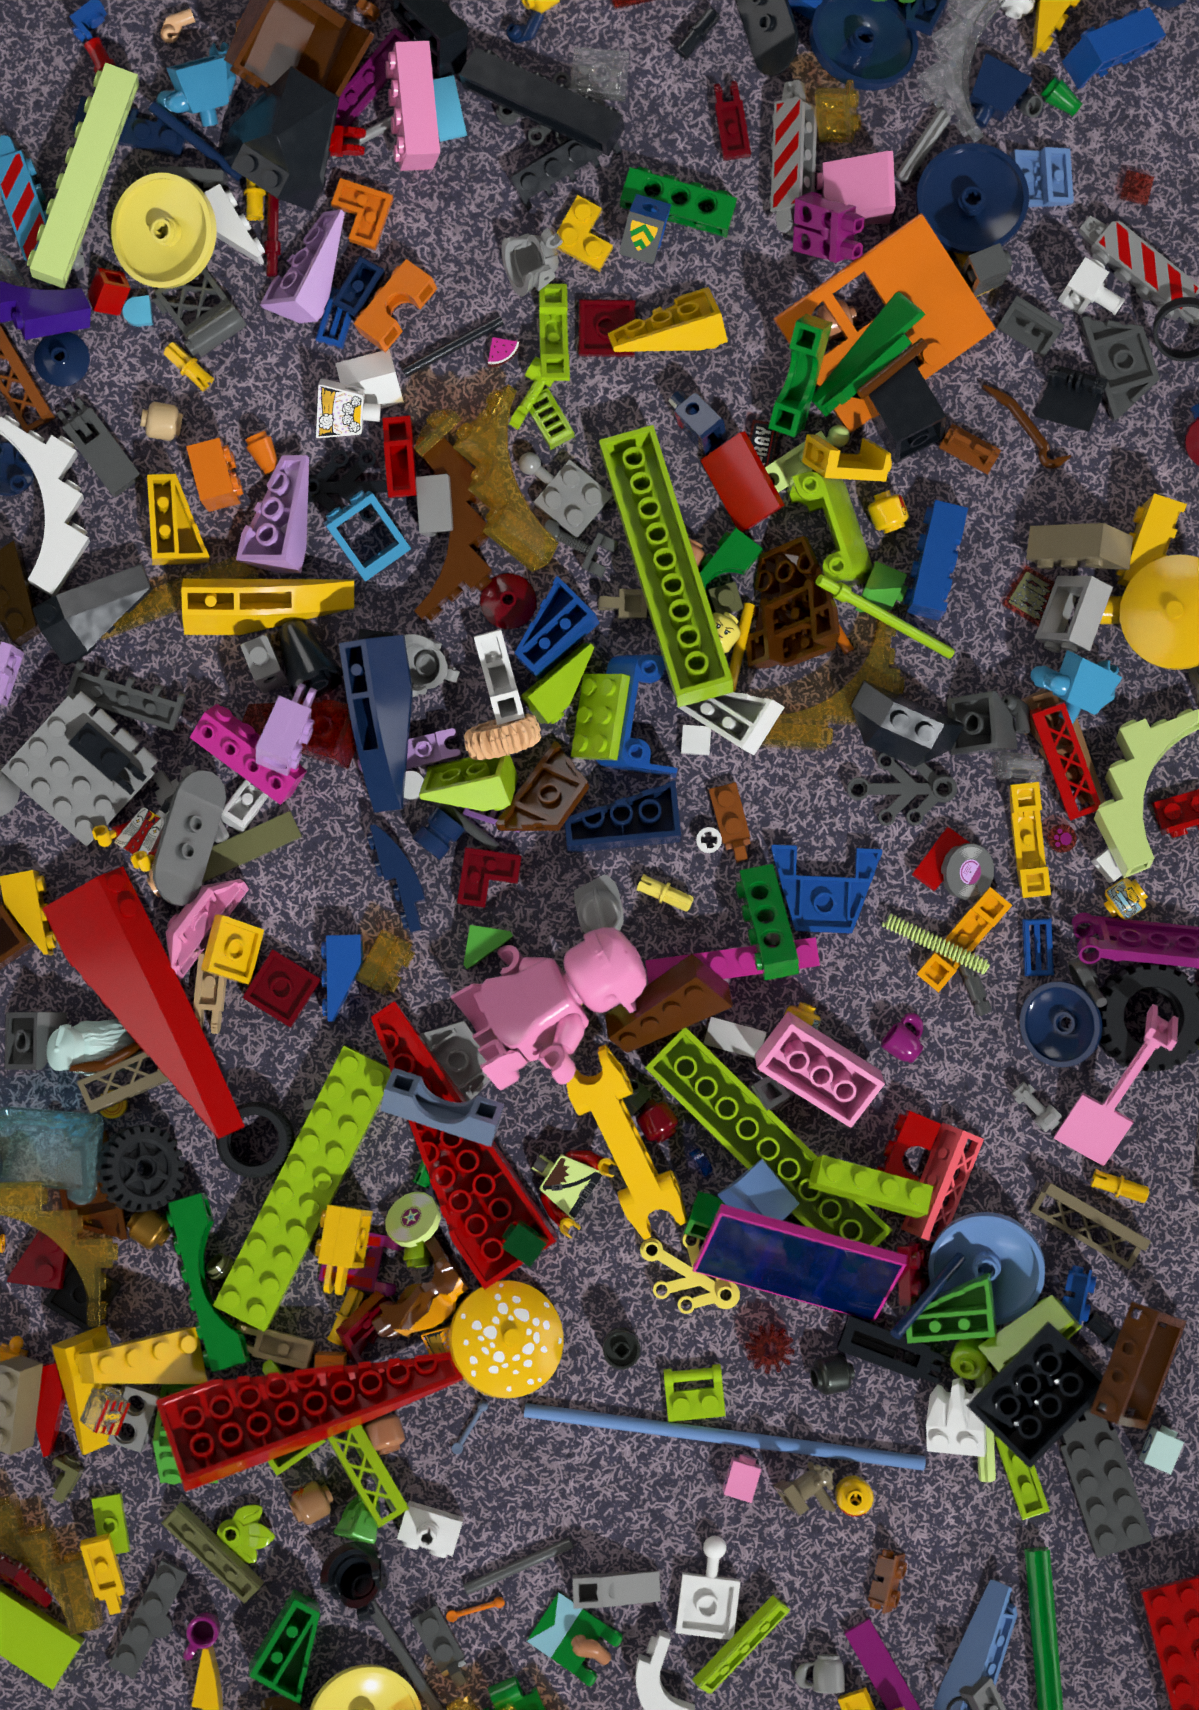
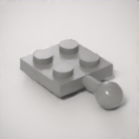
[519,452,613,539]

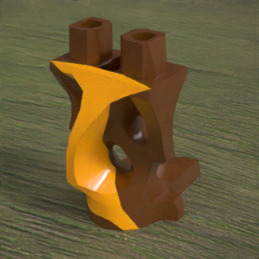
[371,1234,469,1342]

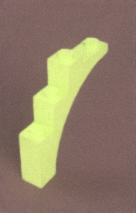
[1094,709,1199,878]

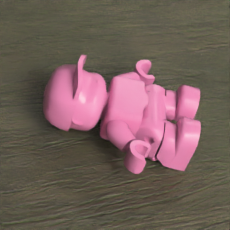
[451,927,646,1090]

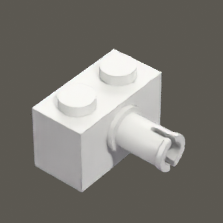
[1058,257,1125,315]
[397,1501,464,1558]

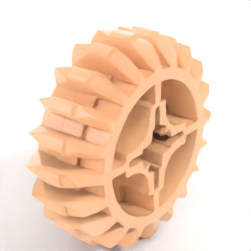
[464,713,541,760]

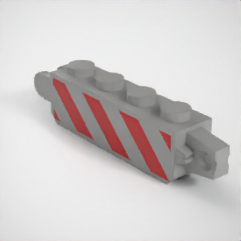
[769,80,817,237]
[1078,215,1199,327]

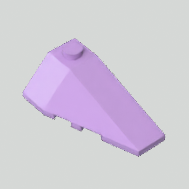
[260,209,345,323]
[236,455,309,573]

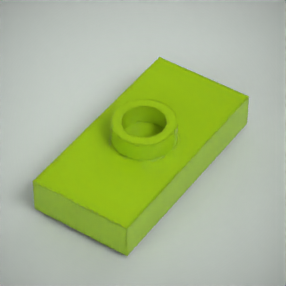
[91,1492,131,1554]

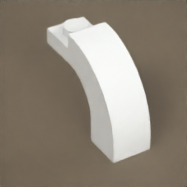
[474,629,525,725]
[636,1630,696,1710]

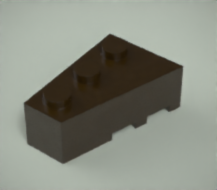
[0,540,41,647]

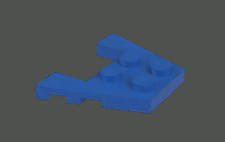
[771,845,882,934]

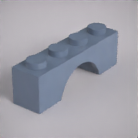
[380,1068,504,1147]

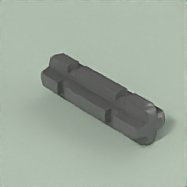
[959,964,992,1016]

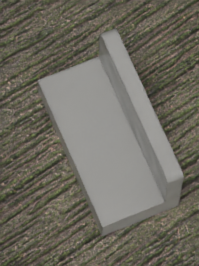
[416,474,453,537]

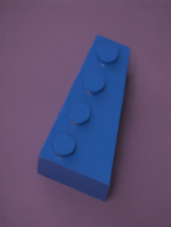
[903,500,968,621]

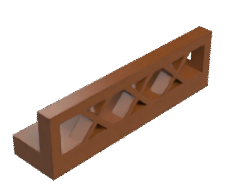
[0,323,56,433]

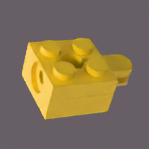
[315,1205,373,1296]

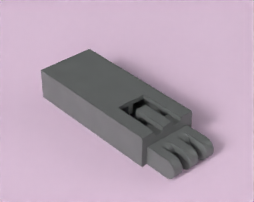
[56,396,143,498]

